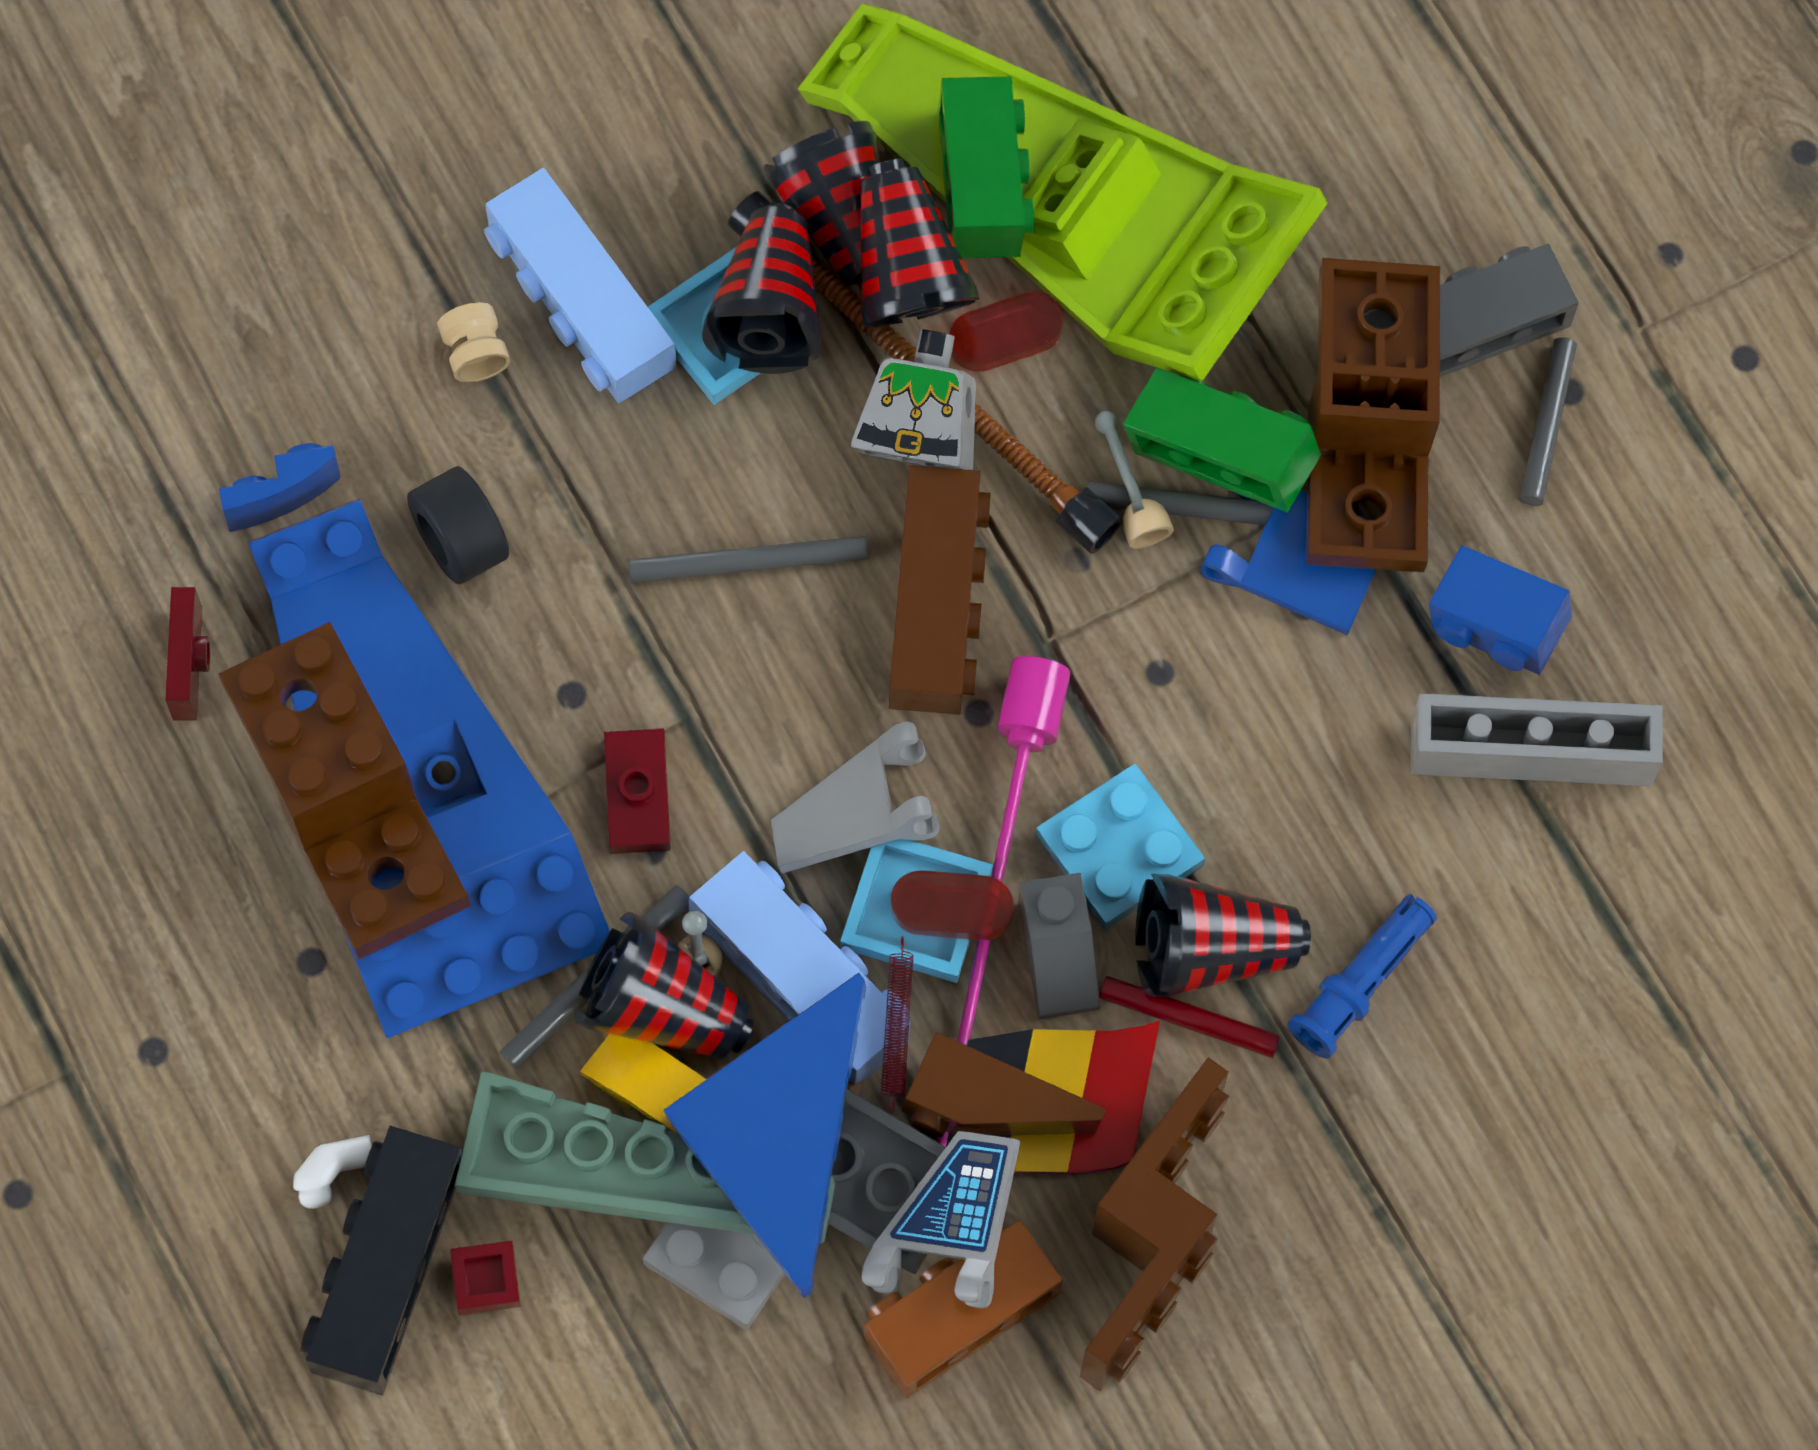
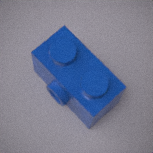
[1429,545,1572,675]

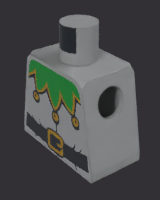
[851,329,976,470]

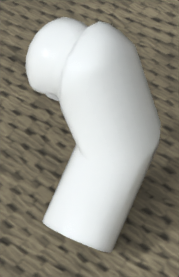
[293,1135,372,1209]

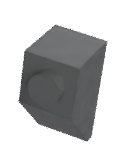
[1018,873,1100,1019]

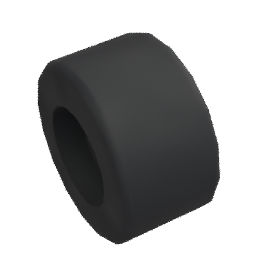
[407,466,509,584]

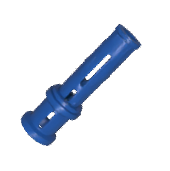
[1287,894,1437,1059]

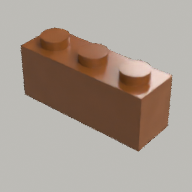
[864,1219,1063,1399]

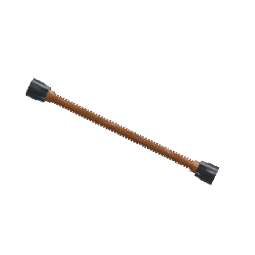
[728,191,1123,554]

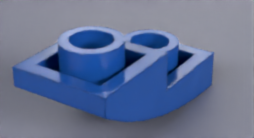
[219,443,341,532]

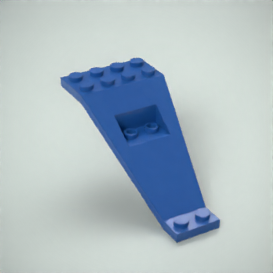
[247,499,610,1038]

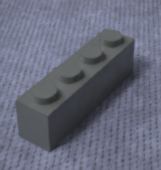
[1364,243,1579,377]

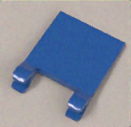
[1201,490,1376,635]

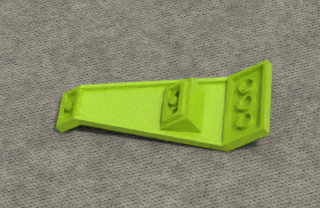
[798,3,1328,382]

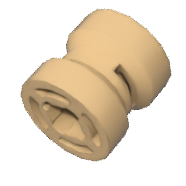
[437,302,510,383]

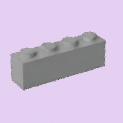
[1411,693,1663,786]

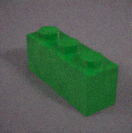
[938,76,1034,258]
[1123,367,1321,513]

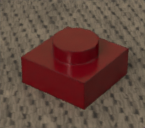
[450,1240,521,1315]

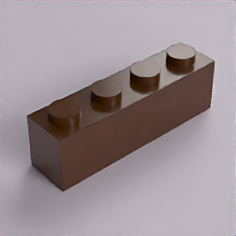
[889,465,991,715]

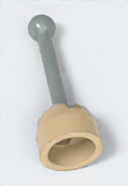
[1095,411,1174,549]
[677,911,723,978]

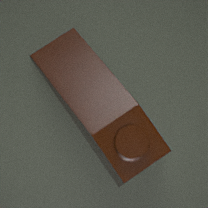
[901,1032,1106,1137]

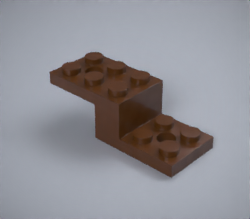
[1306,258,1440,572]
[218,622,471,959]
[1080,1057,1229,1391]

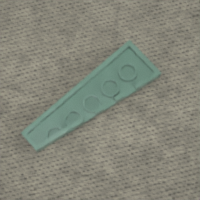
[455,1071,835,1244]

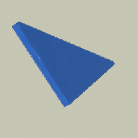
[663,973,867,1298]

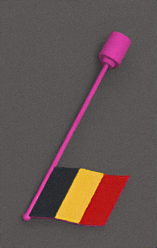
[936,656,1160,1174]

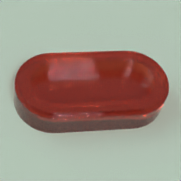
[950,292,1063,372]
[891,870,1013,941]

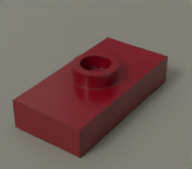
[165,587,210,721]
[604,728,671,854]

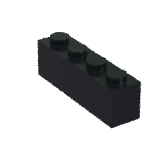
[301,1125,462,1396]

